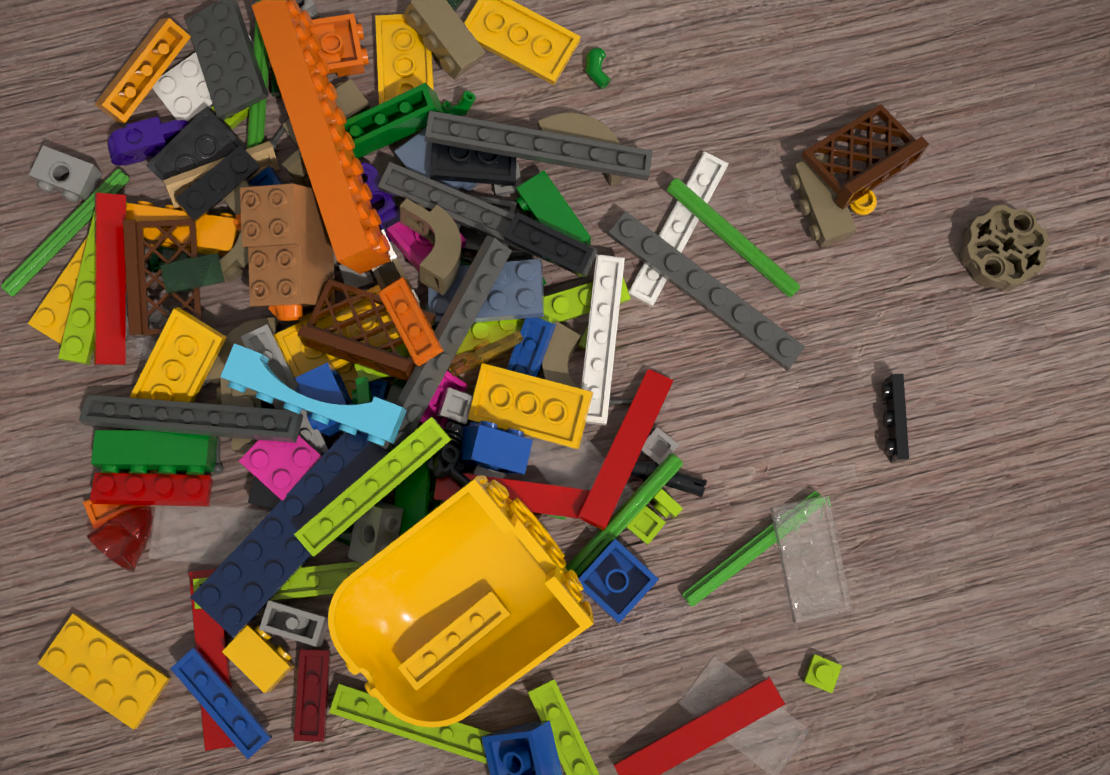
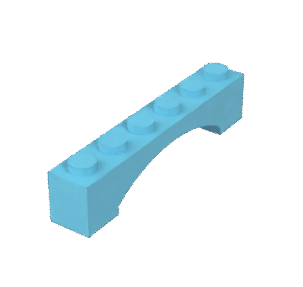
[220,343,407,446]

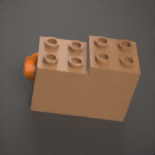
[233,183,335,321]

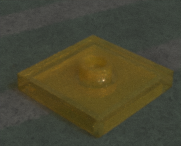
[449,331,524,377]

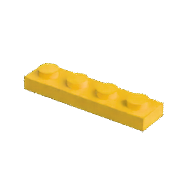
[397,590,511,691]

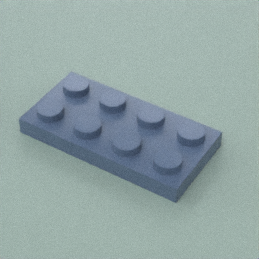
[428,259,544,326]

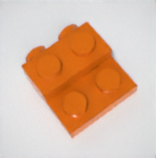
[310,13,369,77]

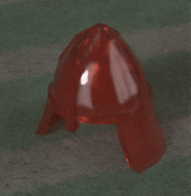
[86,507,153,572]

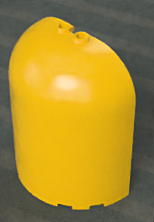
[328,475,594,727]

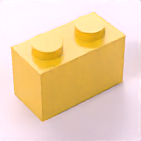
[222,625,295,693]

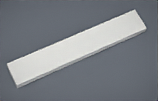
[629,151,729,308]
[581,255,625,426]

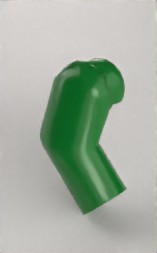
[585,48,611,89]
[441,91,476,116]

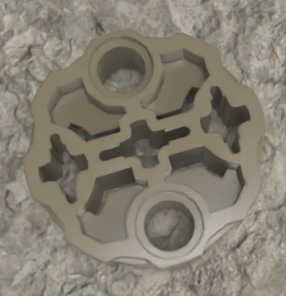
[959,205,1050,291]

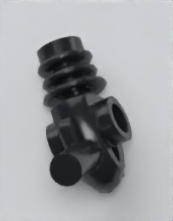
[426,423,471,488]

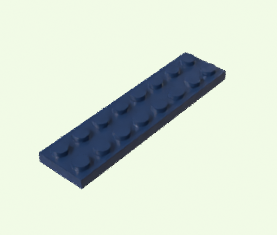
[190,431,389,638]

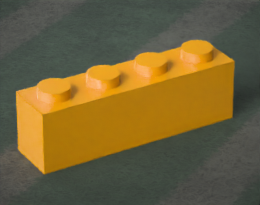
[94,18,191,123]
[126,201,239,257]

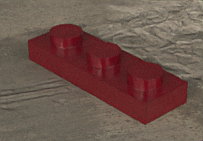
[294,649,331,742]

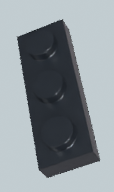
[175,145,260,223]
[504,212,594,277]
[882,374,909,463]

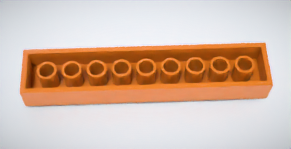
[251,0,391,274]

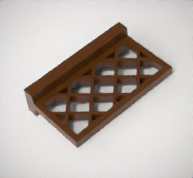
[801,104,929,209]
[123,219,202,338]
[297,279,436,381]

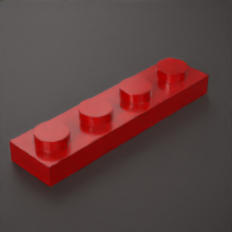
[90,473,213,507]

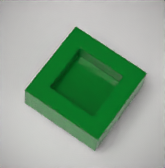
[352,377,372,405]

